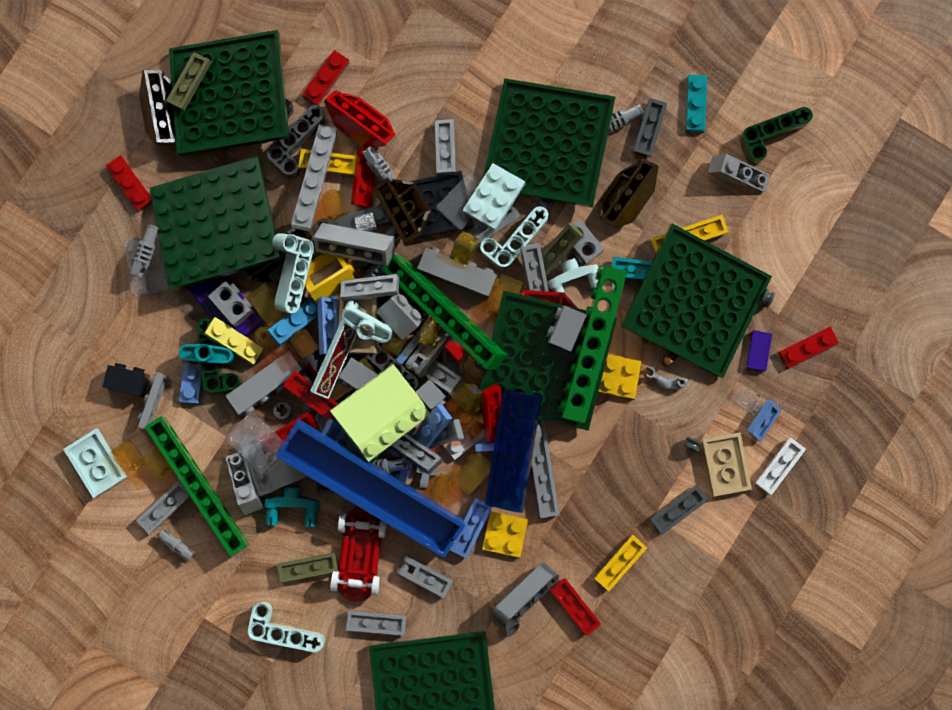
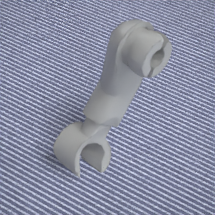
[644,367,687,390]

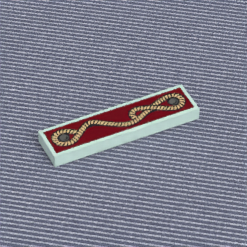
[310,320,357,399]

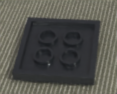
[409,171,473,238]

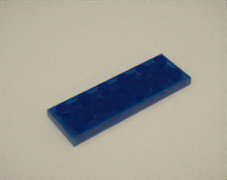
[484,389,542,513]

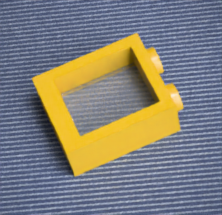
[305,253,355,304]

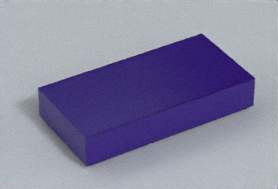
[746,330,772,372]

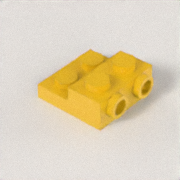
[598,354,641,399]

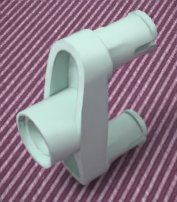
[547,258,604,293]
[342,300,392,343]

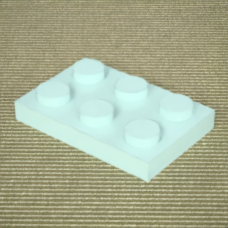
[463,164,525,231]
[63,428,128,498]

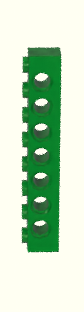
[381,254,507,370]
[559,265,627,423]
[145,416,250,557]

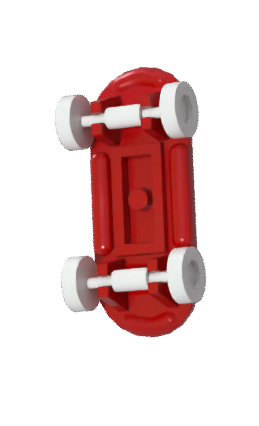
[330,507,387,602]

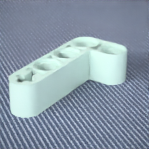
[480,206,548,270]
[273,233,314,313]
[248,602,325,652]

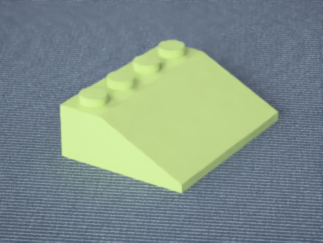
[330,364,430,462]

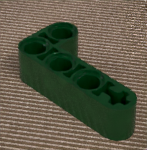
[739,107,813,165]
[197,318,243,394]

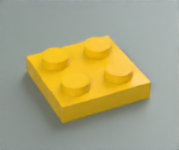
[482,511,528,557]

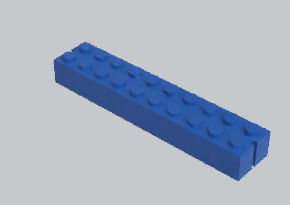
[275,419,466,558]

